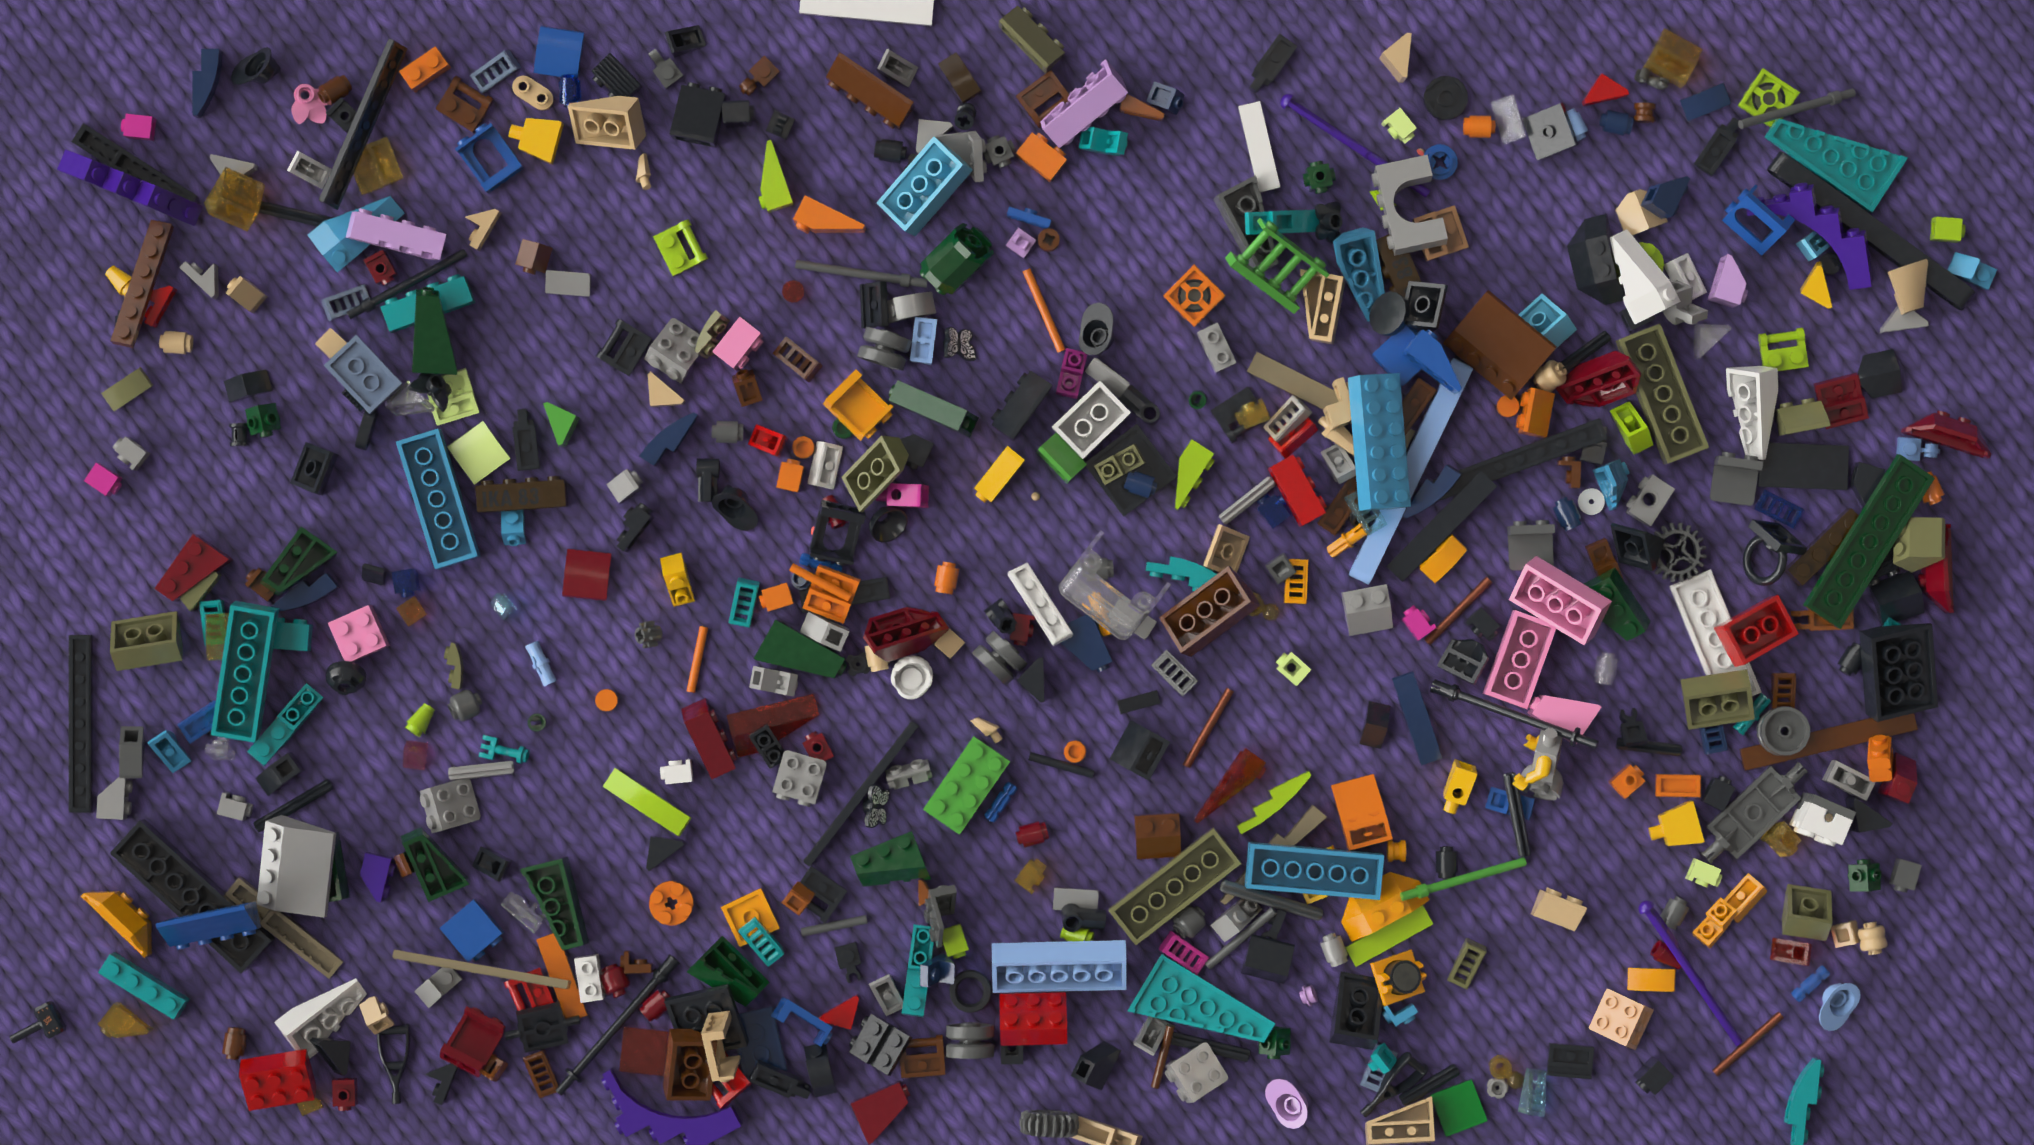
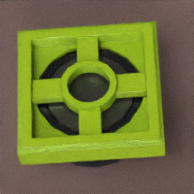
[1738,68,1800,128]

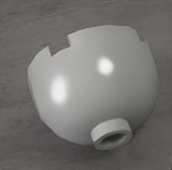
[1521,763,1563,801]

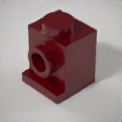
[363,249,398,286]
[1010,613,1035,646]
[802,731,835,761]
[332,1078,358,1111]

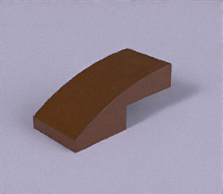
[1585,538,1624,580]
[393,852,415,877]

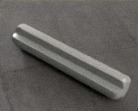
[1219,477,1276,524]
[448,761,514,781]

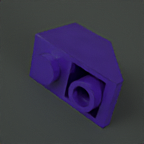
[360,852,396,903]

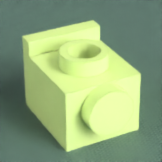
[1381,108,1417,144]
[1276,652,1311,686]
[1685,858,1722,888]

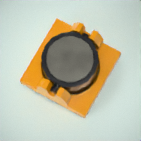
[1370,949,1427,1006]

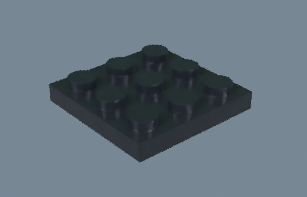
[1085,424,1177,517]
[664,984,749,1051]

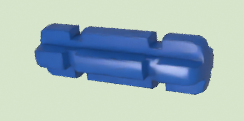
[799,553,843,572]
[984,782,1018,823]
[1791,965,1830,1002]

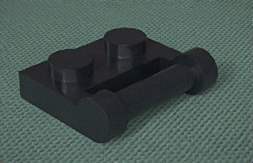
[596,318,652,377]
[1210,387,1269,444]
[800,866,848,923]

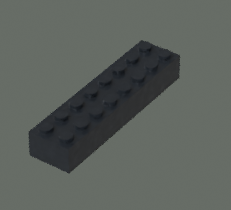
[110,819,275,974]

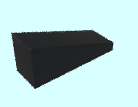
[1117,690,1160,714]

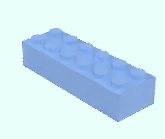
[992,940,1126,993]

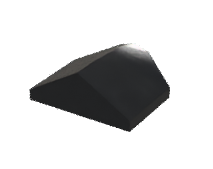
[1858,349,1902,399]
[1437,639,1489,685]

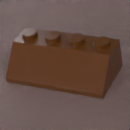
[826,52,915,129]
[1159,566,1261,657]

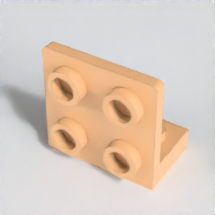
[1589,989,1654,1050]

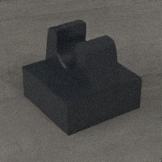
[766,110,795,140]

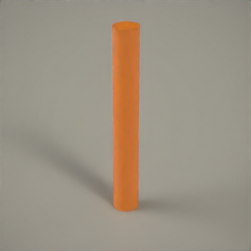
[789,563,852,602]
[687,626,708,693]

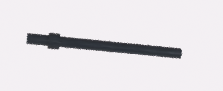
[347,249,468,320]

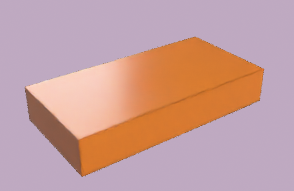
[1655,774,1701,797]

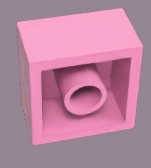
[712,317,763,370]
[328,605,390,662]

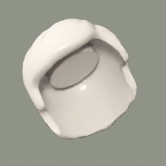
[891,655,933,700]

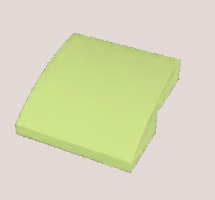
[427,368,479,426]
[447,421,510,485]

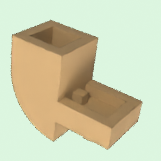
[1323,377,1351,431]

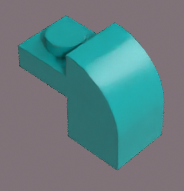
[1079,127,1128,156]

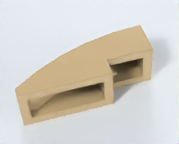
[1071,1116,1142,1145]

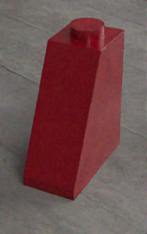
[1878,752,1917,804]
[850,1080,911,1145]

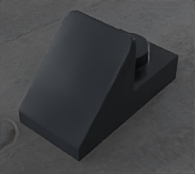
[425,1063,459,1105]

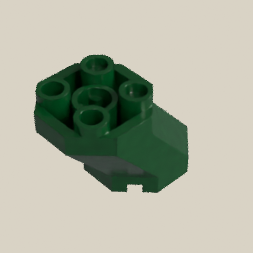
[920,223,994,295]

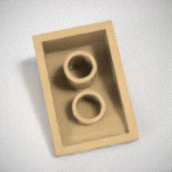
[568,96,646,150]

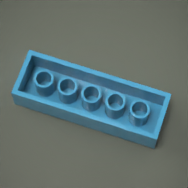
[1348,373,1411,511]
[396,429,481,570]
[1244,842,1384,900]

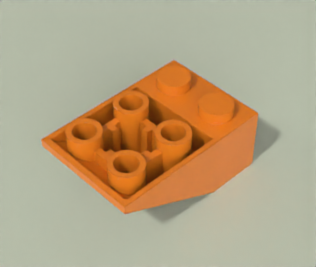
[1331,774,1393,851]

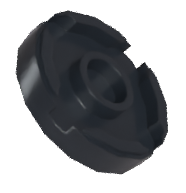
[1424,76,1468,120]
[1369,292,1410,337]

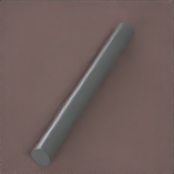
[1205,907,1277,970]

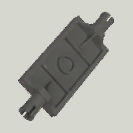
[1701,762,1808,863]

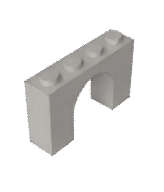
[1371,155,1448,256]

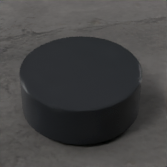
[1819,252,1842,275]

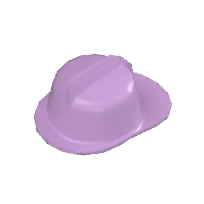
[1265,1079,1308,1129]

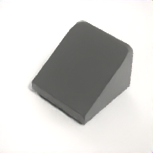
[1265,552,1296,584]

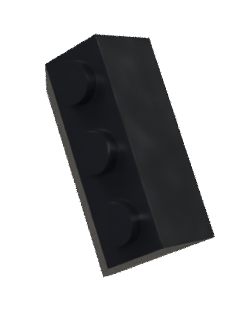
[991,371,1052,441]

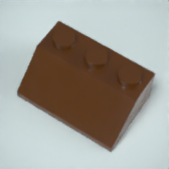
[663,1029,717,1101]

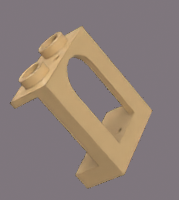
[701,1011,741,1082]

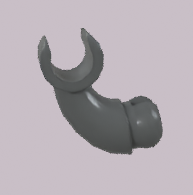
[1634,67,1670,90]

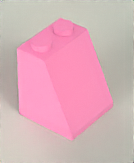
[1527,695,1601,744]

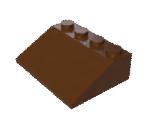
[1443,290,1557,400]

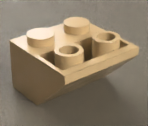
[1531,887,1587,931]

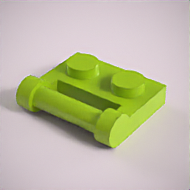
[653,219,708,277]
[1758,327,1809,372]

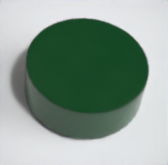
[832,419,853,439]

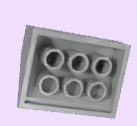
[257,815,336,918]

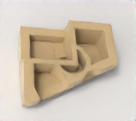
[1888,259,1928,315]

